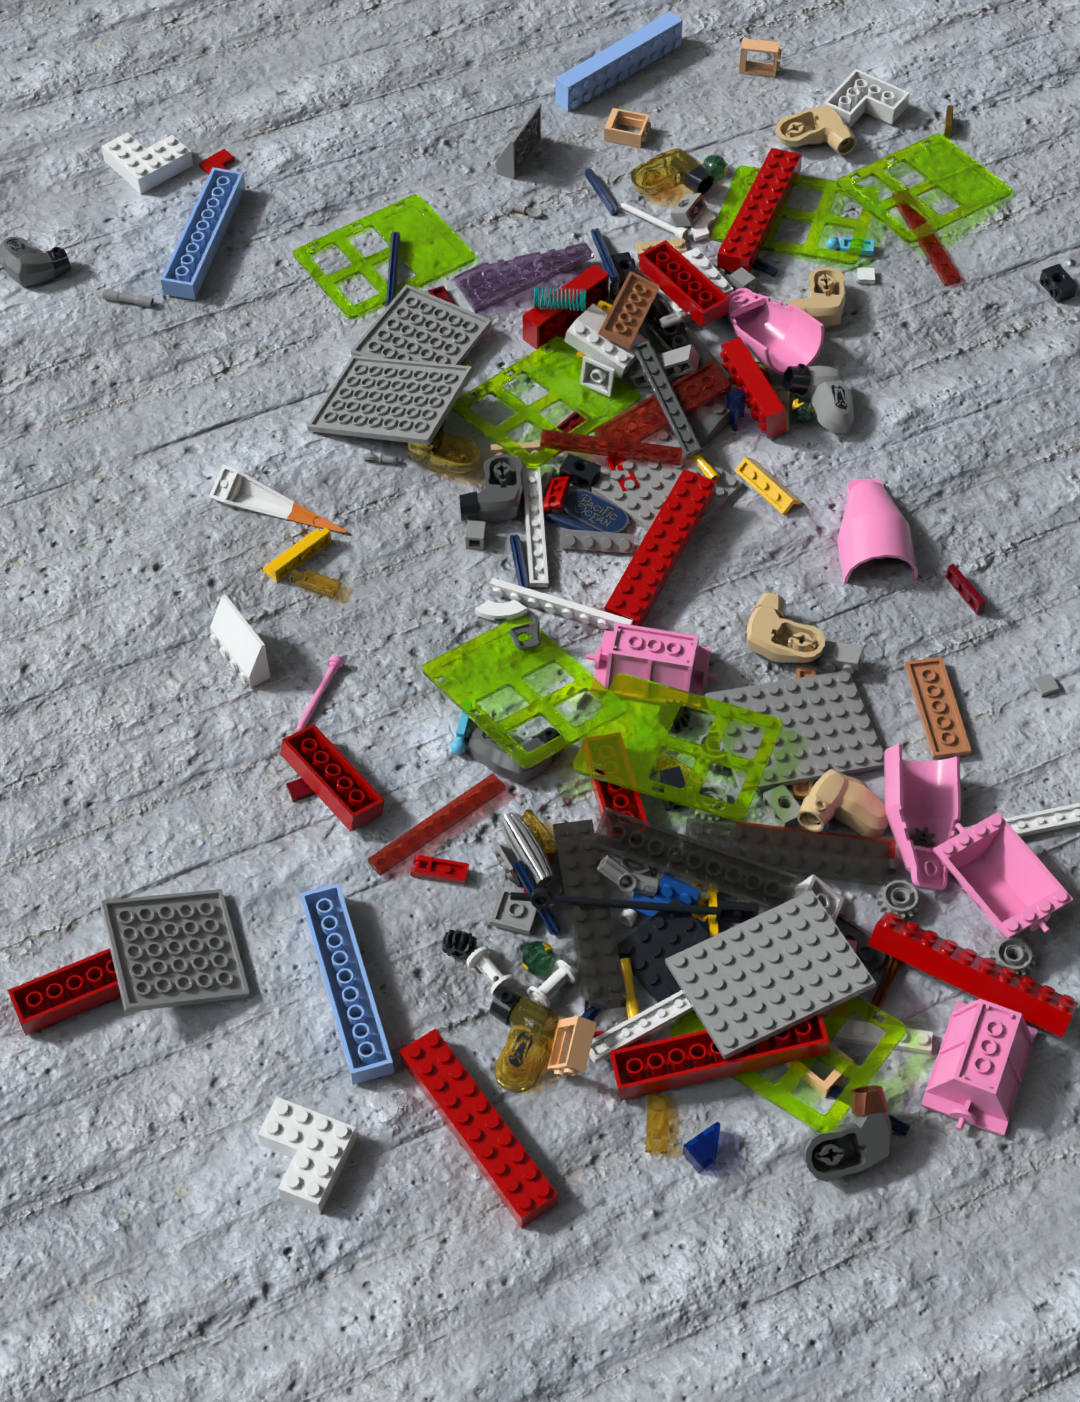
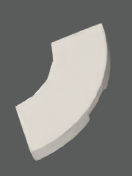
[691,208,716,242]
[475,599,528,620]

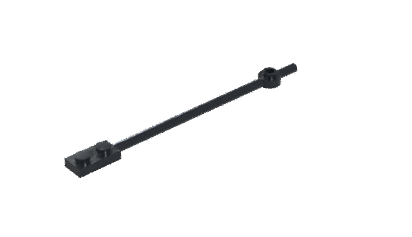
[510,887,759,924]

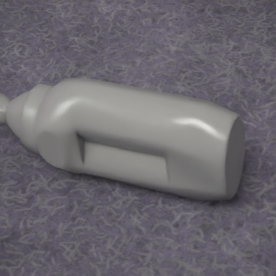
[659,312,690,328]

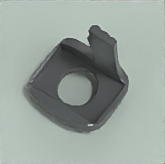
[510,616,541,651]

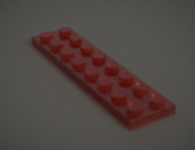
[593,360,732,456]

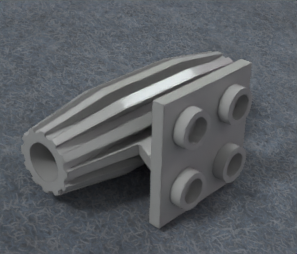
[492,812,555,888]

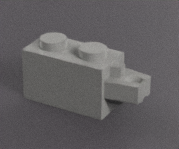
[811,641,864,675]

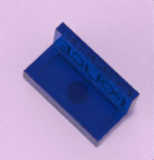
[726,389,746,432]

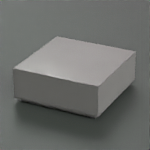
[1033,673,1059,697]

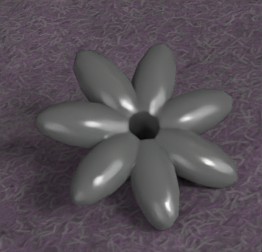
[910,827,936,848]

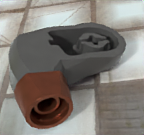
[804,1085,892,1182]

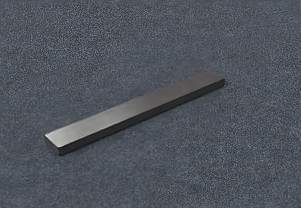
[633,340,702,459]

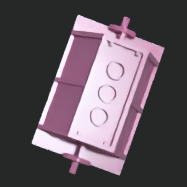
[586,622,718,711]
[933,812,1073,940]
[920,999,1038,1137]

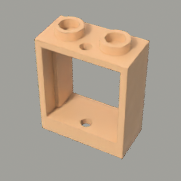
[739,38,782,77]
[604,108,651,148]
[547,1016,597,1078]
[785,1042,854,1098]

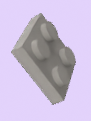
[490,887,537,935]

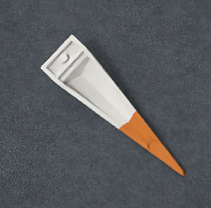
[209,464,348,534]

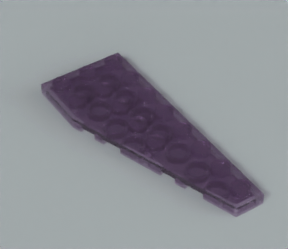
[453,243,594,313]

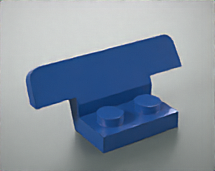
[631,874,708,931]

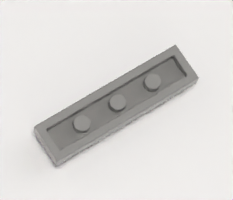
[560,529,634,554]

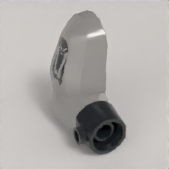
[783,363,854,433]

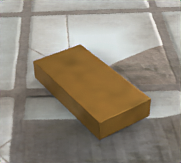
[944,105,954,139]

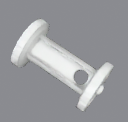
[466,946,515,997]
[527,960,578,1010]

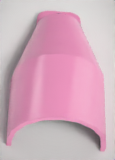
[726,288,824,375]
[837,479,918,583]
[884,744,961,891]

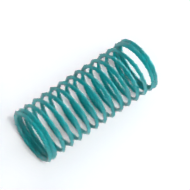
[534,287,586,312]

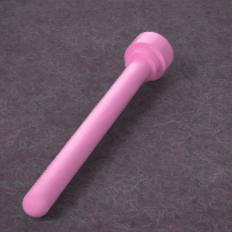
[297,654,345,731]

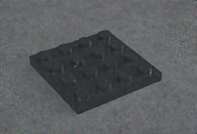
[612,897,711,1003]

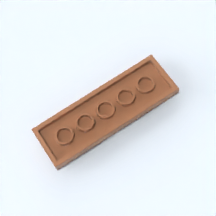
[598,271,660,349]
[904,657,972,760]

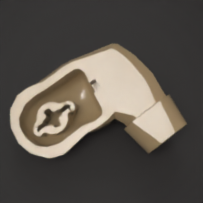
[776,106,857,155]
[786,268,846,329]
[747,592,825,663]
[797,769,889,838]

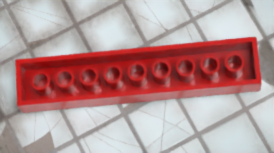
[717,148,802,273]
[604,469,717,627]
[868,912,1078,1037]
[609,1013,830,1101]
[400,1029,558,1228]

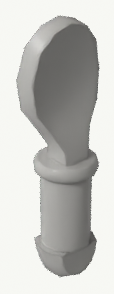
[509,204,542,218]
[362,453,399,464]

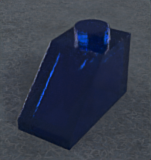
[682,1121,721,1174]

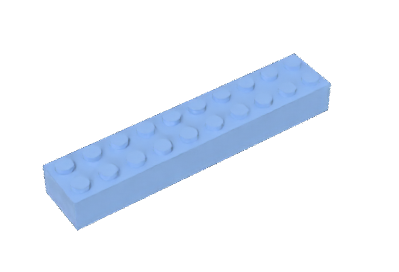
[555,11,683,112]
[161,167,245,300]
[300,883,394,1085]

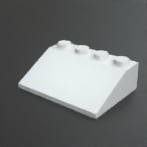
[564,304,650,379]
[210,594,270,688]

